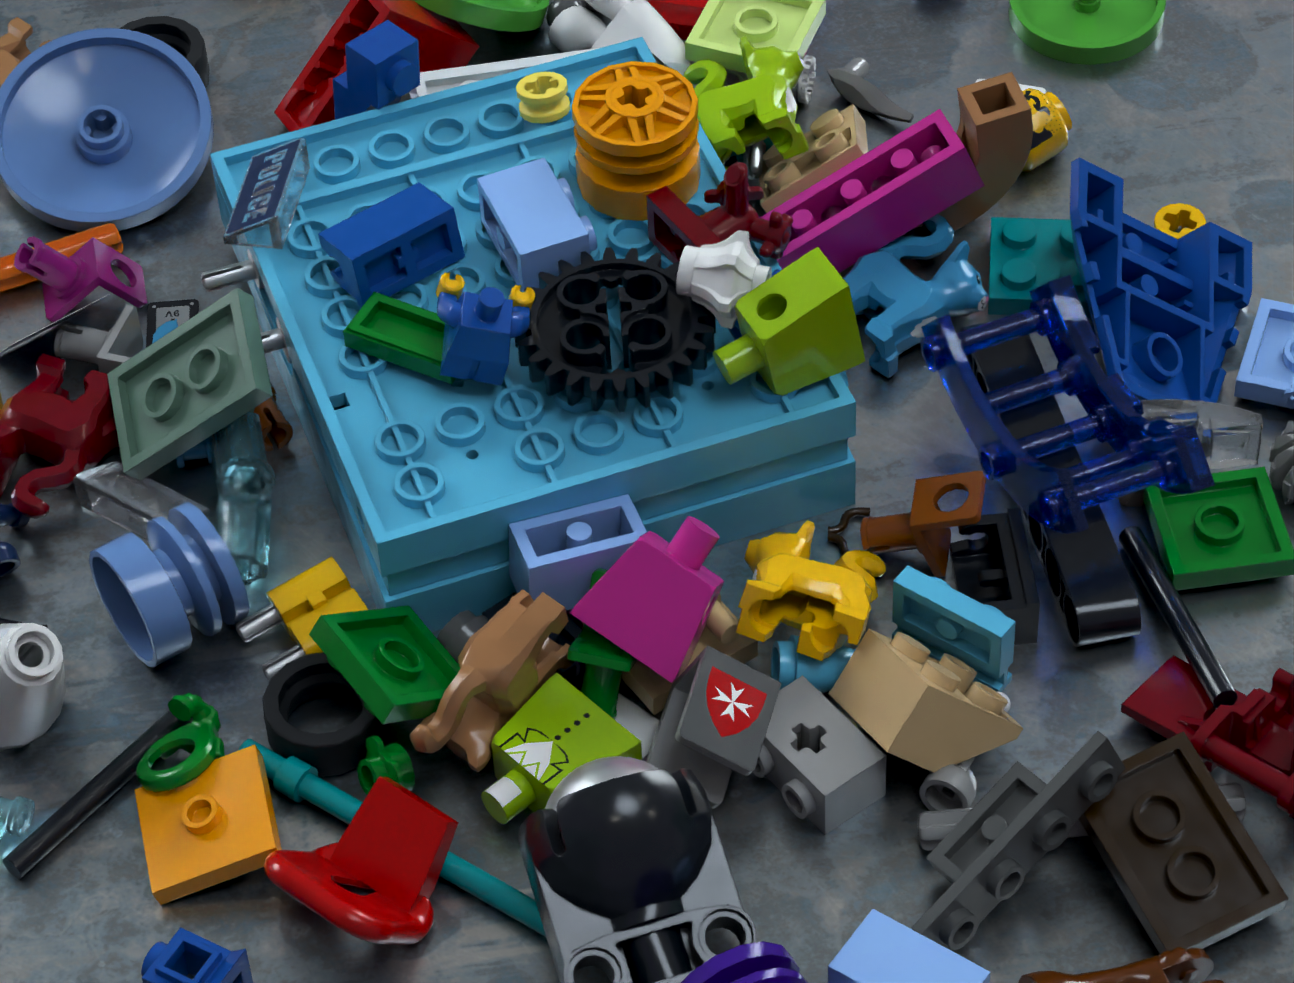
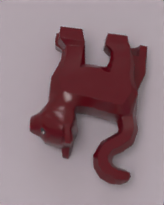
[0,354,119,519]

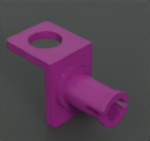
[14,236,147,323]

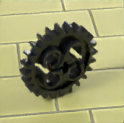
[515,247,716,412]

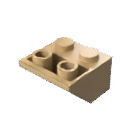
[829,629,1023,773]

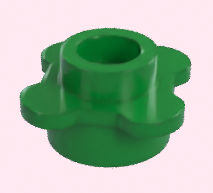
[357,735,415,795]

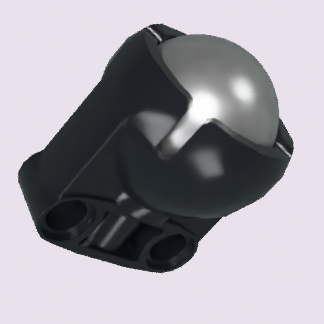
[519,756,757,983]

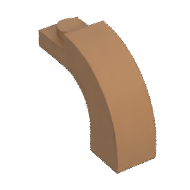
[913,72,1033,234]

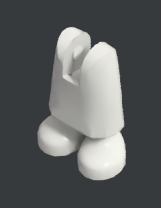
[549,0,695,76]

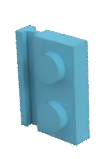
[892,565,1016,692]

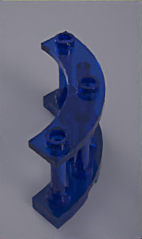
[921,275,1215,534]

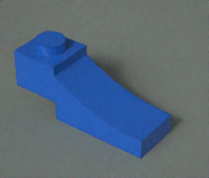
[333,20,420,120]

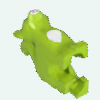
[684,36,809,170]

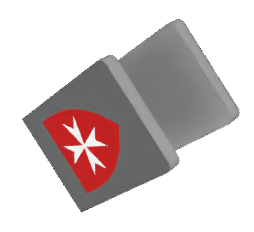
[646,645,782,809]

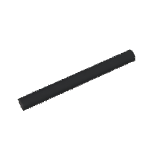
[1119,526,1238,709]
[3,710,193,879]

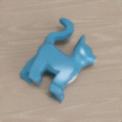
[843,214,989,378]

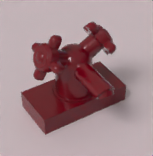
[646,162,793,264]

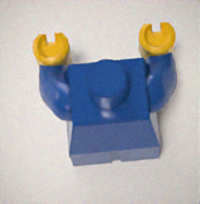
[436,272,535,386]

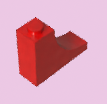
[274,0,480,132]

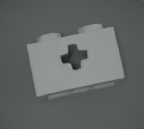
[753,675,886,835]

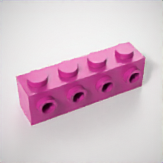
[759,109,985,273]

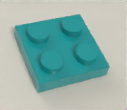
[988,217,1091,318]

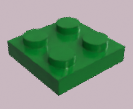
[1143,466,1294,590]
[309,605,460,724]

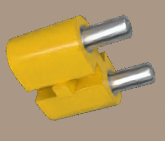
[236,556,368,681]

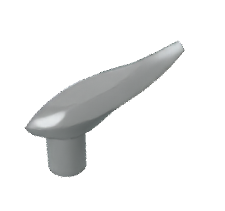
[827,57,914,123]

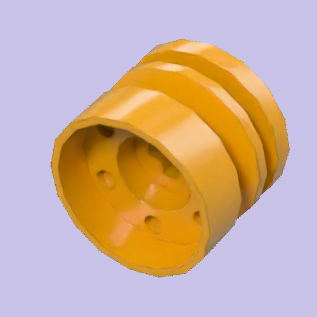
[572,61,701,221]

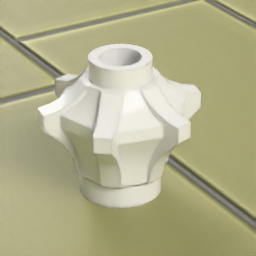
[676,230,772,329]

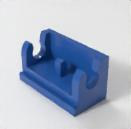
[318,182,465,307]

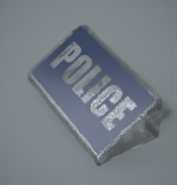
[223,138,310,249]

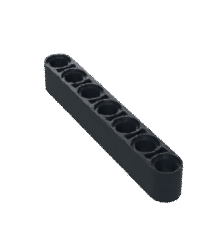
[959,316,1141,647]

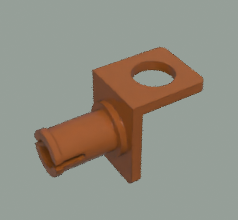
[860,471,986,578]

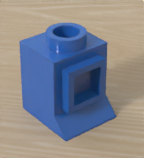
[141,927,253,983]

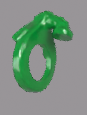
[136,693,225,792]

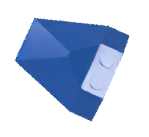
[1070,157,1252,431]

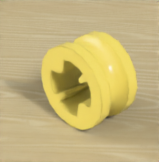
[516,71,571,124]

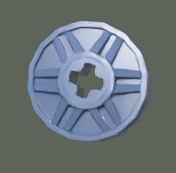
[89,502,250,667]

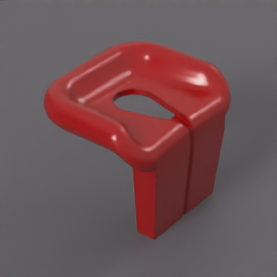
[264,776,459,945]

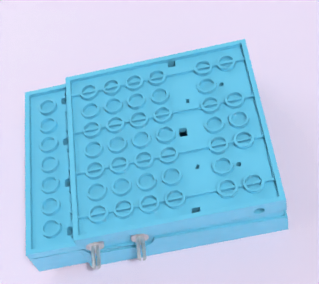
[201,37,856,632]

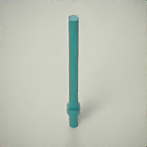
[239,739,546,937]

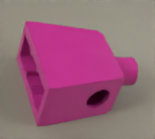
[570,516,724,683]

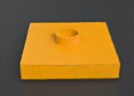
[134,744,282,905]

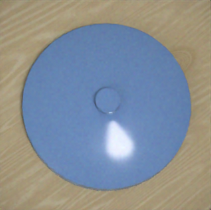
[0,28,214,232]

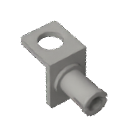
[54,305,143,374]

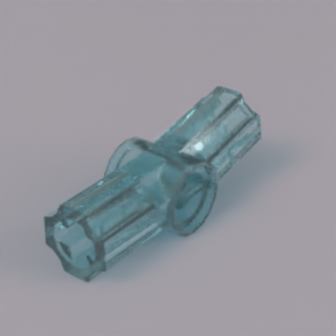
[208,411,276,585]

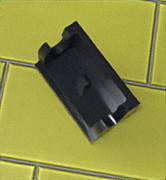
[950,507,1040,645]

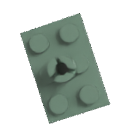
[107,288,273,481]

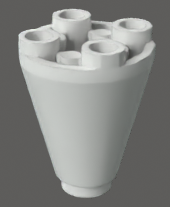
[0,623,66,752]

